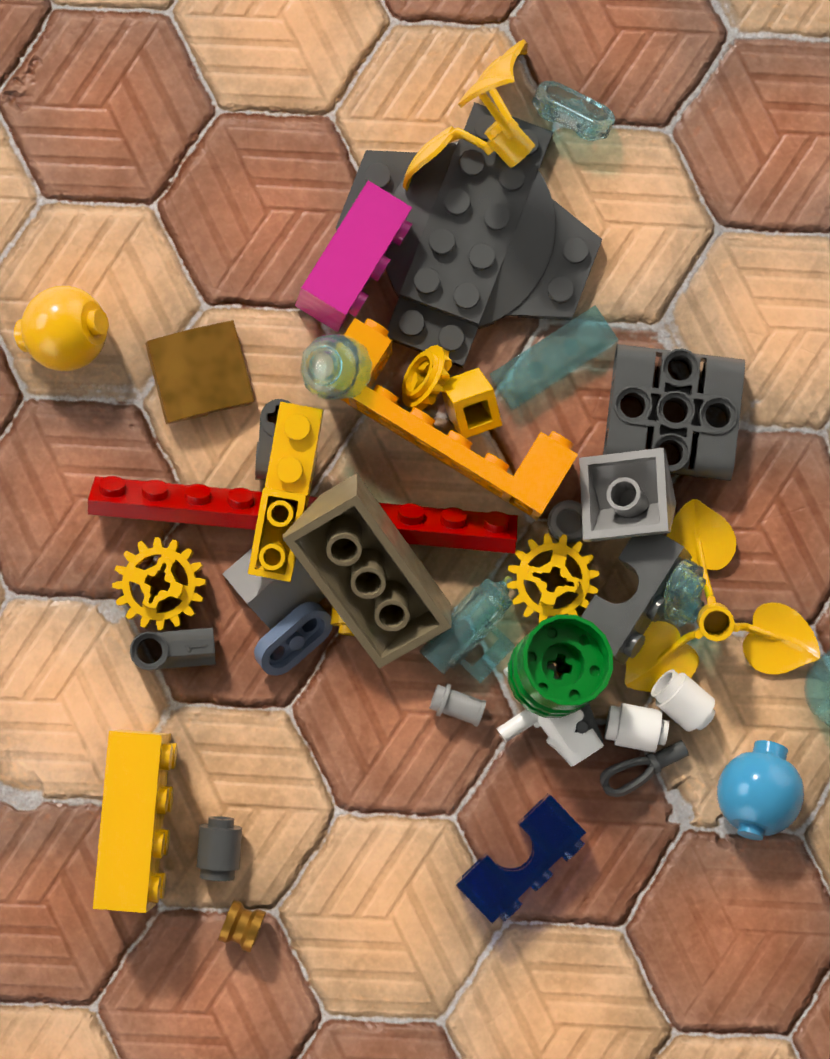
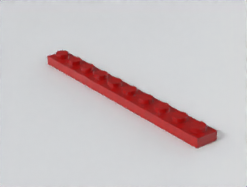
[88,476,518,554]

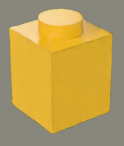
[442,368,502,438]

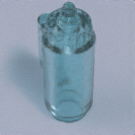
[419,576,515,683]

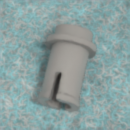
[429,683,486,727]

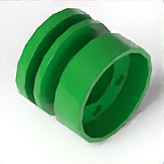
[508,615,613,718]

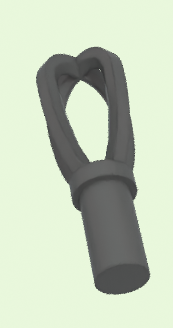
[600,740,689,797]

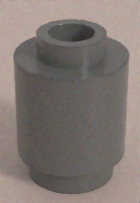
[196,816,242,881]

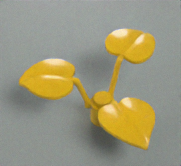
[403,39,535,191]
[624,499,820,692]

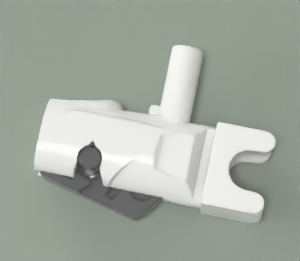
[496,663,604,767]

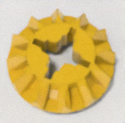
[402,345,452,411]

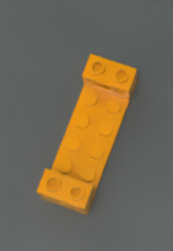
[318,318,578,520]

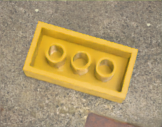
[93,730,177,913]

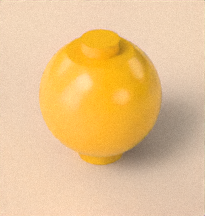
[14,286,109,371]

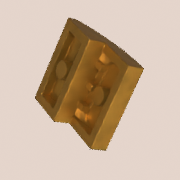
[145,320,254,424]

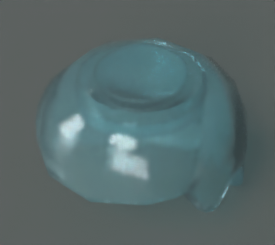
[300,334,372,400]

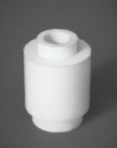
[651,669,715,732]
[604,703,669,753]

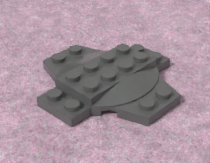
[336,102,602,368]

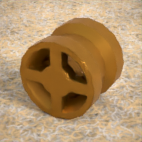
[218,900,266,953]

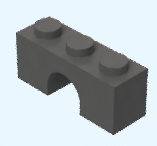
[581,534,692,665]

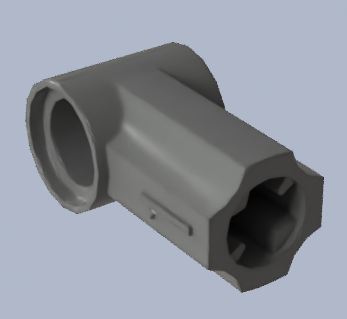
[130,628,216,671]

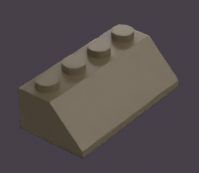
[283,473,452,669]

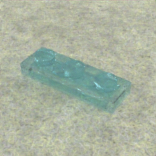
[489,305,618,411]

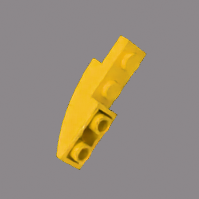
[248,402,324,582]

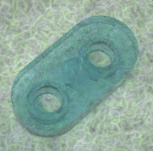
[532,81,615,141]
[664,558,706,627]

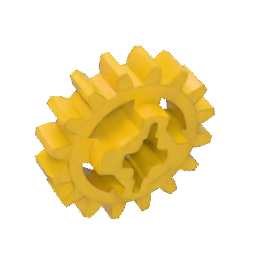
[506,533,599,623]
[112,537,207,631]

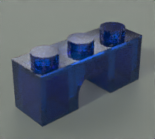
[455,793,586,923]

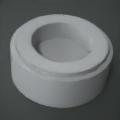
[547,500,583,543]

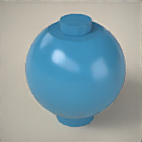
[717,740,804,840]

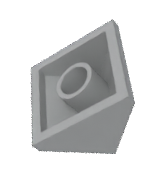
[579,448,676,542]
[223,548,325,630]

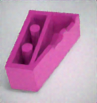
[295,180,413,332]

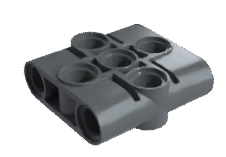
[603,344,745,481]

